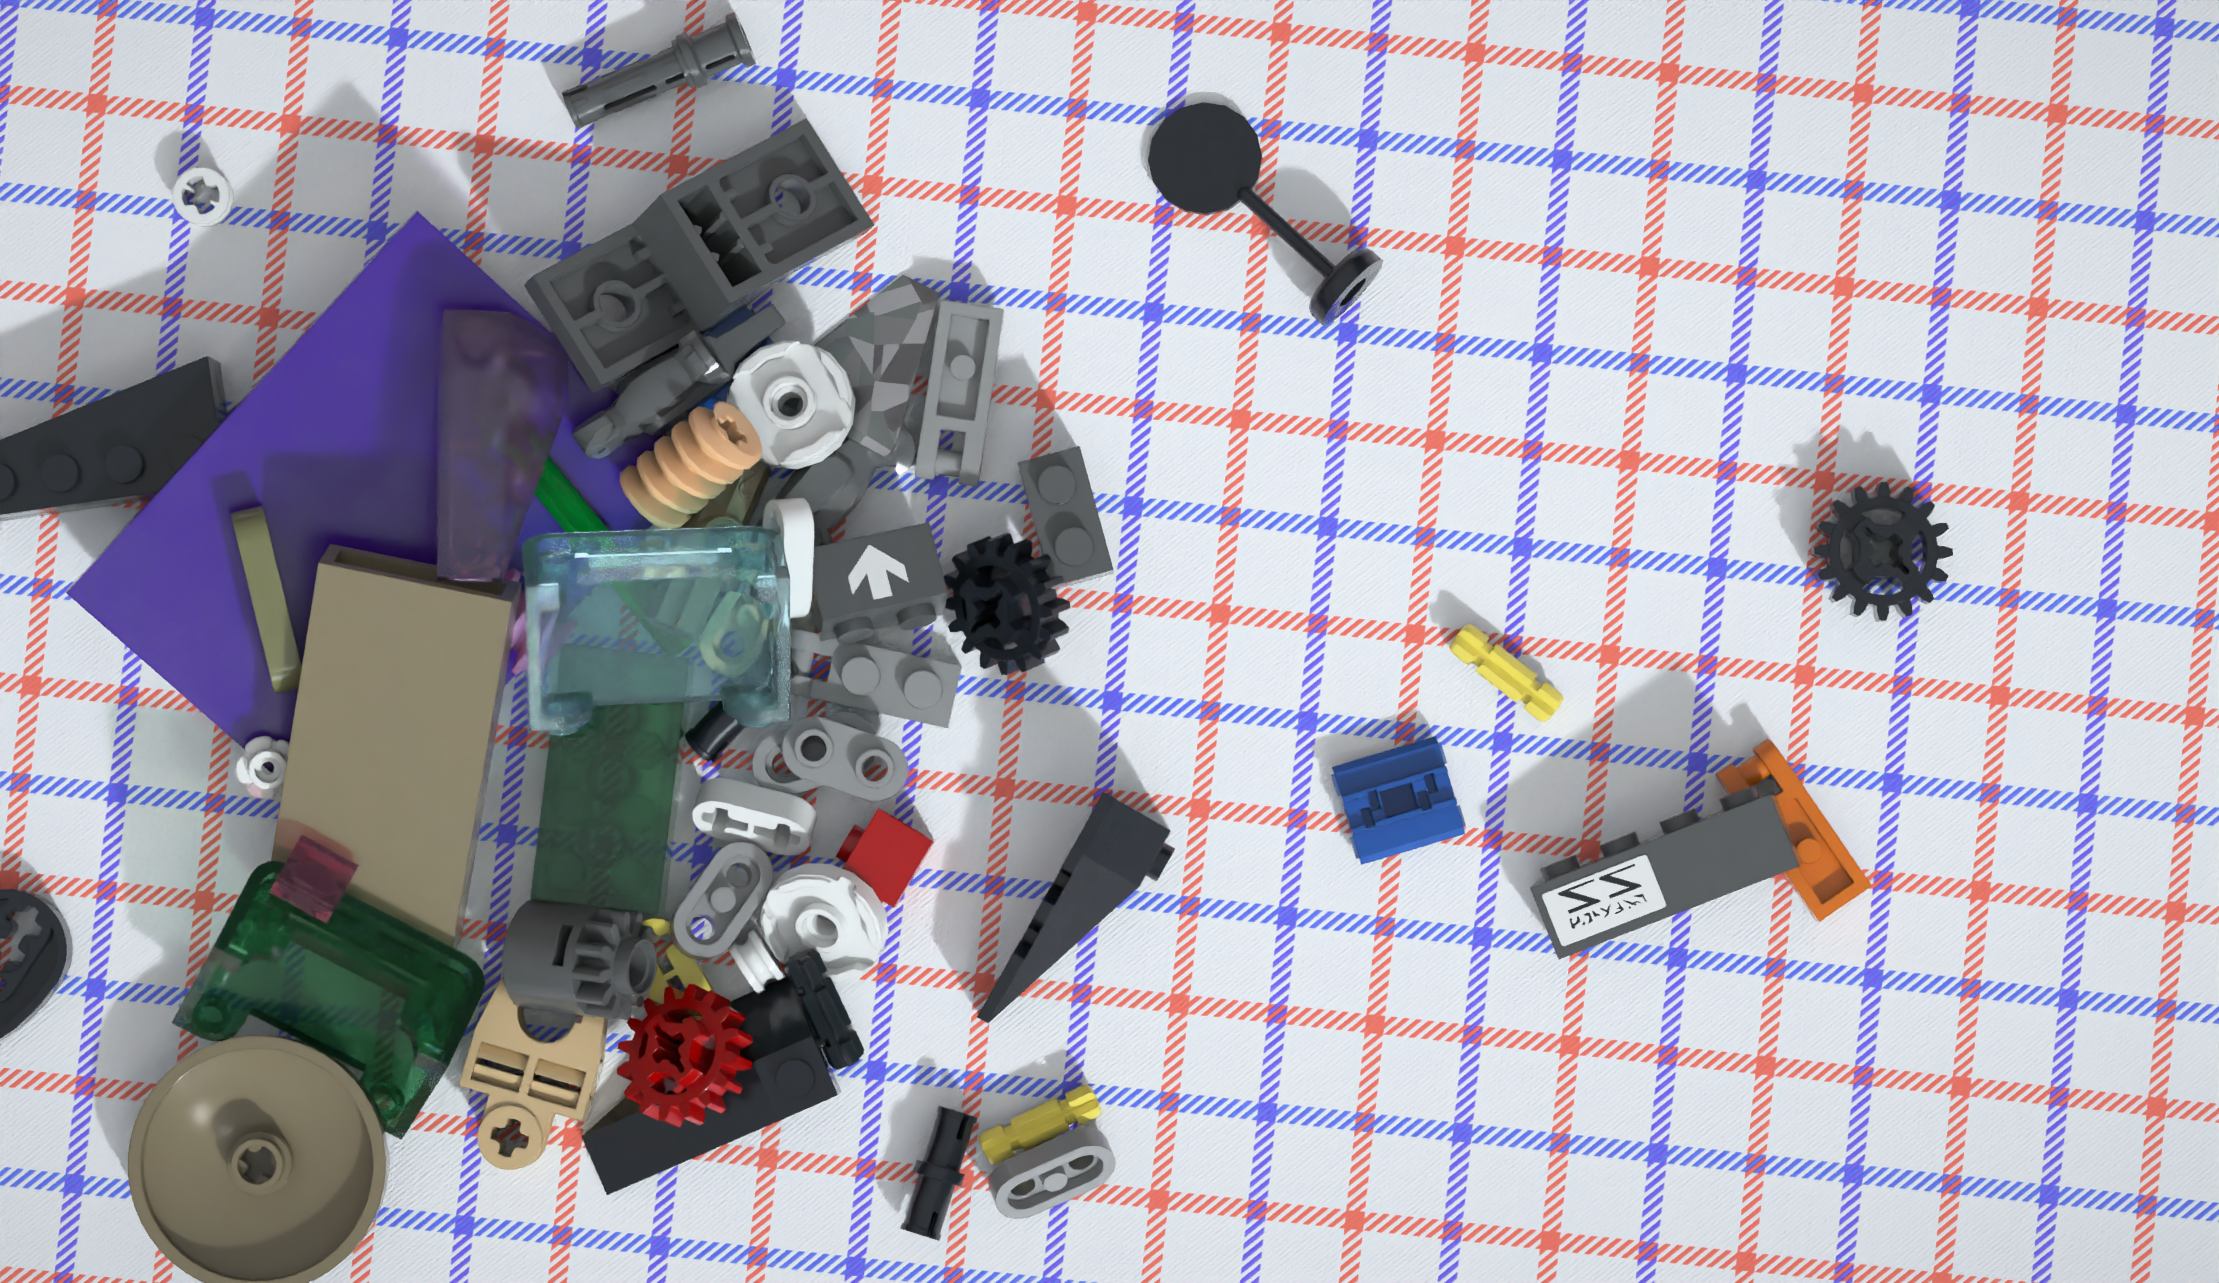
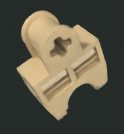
[458,977,608,1170]

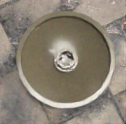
[128,1035,389,1283]

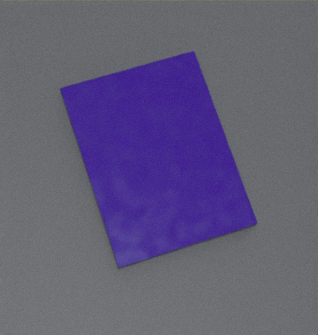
[66,210,663,772]

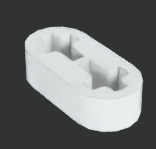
[761,498,814,619]
[692,777,817,856]

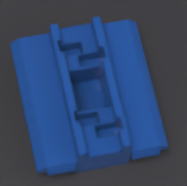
[1331,736,1466,865]

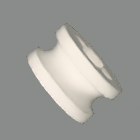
[172,167,234,227]
[728,929,786,994]

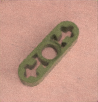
[230,506,302,694]

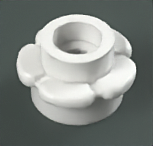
[235,736,290,799]

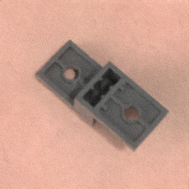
[524,118,874,393]

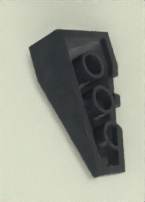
[977,792,1175,1023]
[582,976,842,1195]

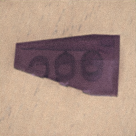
[436,309,569,583]

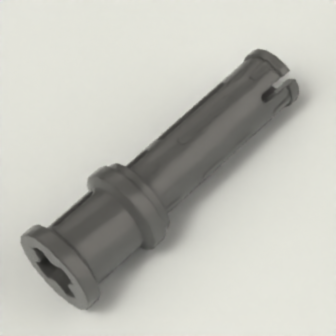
[562,12,757,130]

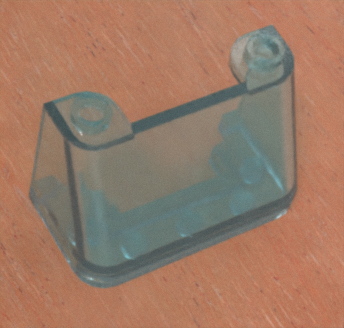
[522,526,791,736]

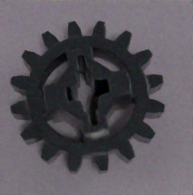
[1810,482,1953,622]
[944,533,1071,675]

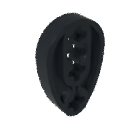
[0,889,73,1042]

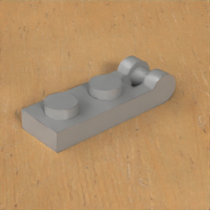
[915,300,1005,487]
[780,628,962,728]

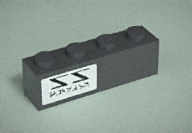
[1530,785,1802,960]

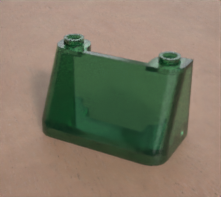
[171,861,485,1140]

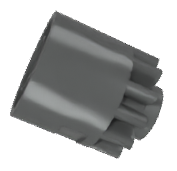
[502,898,657,1020]

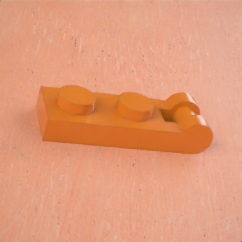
[1715,738,1872,922]

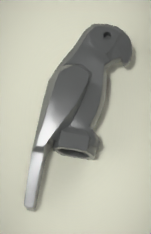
[572,304,786,459]
[722,425,916,589]

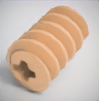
[619,401,763,529]

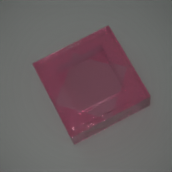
[269,834,359,923]

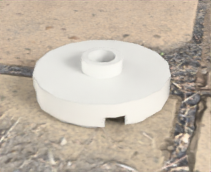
[726,340,856,469]
[760,863,889,984]

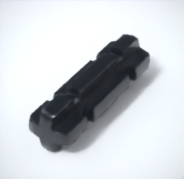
[784,949,864,1070]

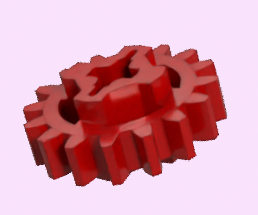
[616,984,753,1127]

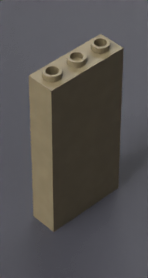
[261,544,522,964]

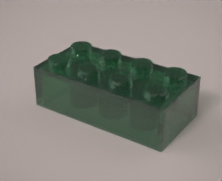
[530,643,695,914]

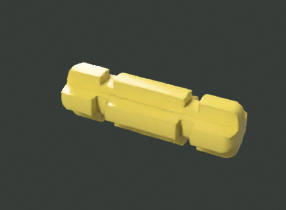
[1449,624,1564,722]
[979,1085,1101,1164]

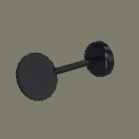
[1148,102,1384,326]

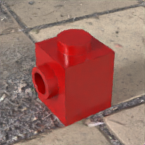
[836,808,935,908]

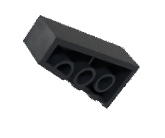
[0,356,227,522]

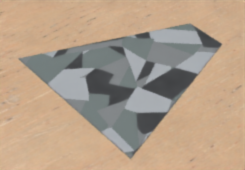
[784,275,940,460]

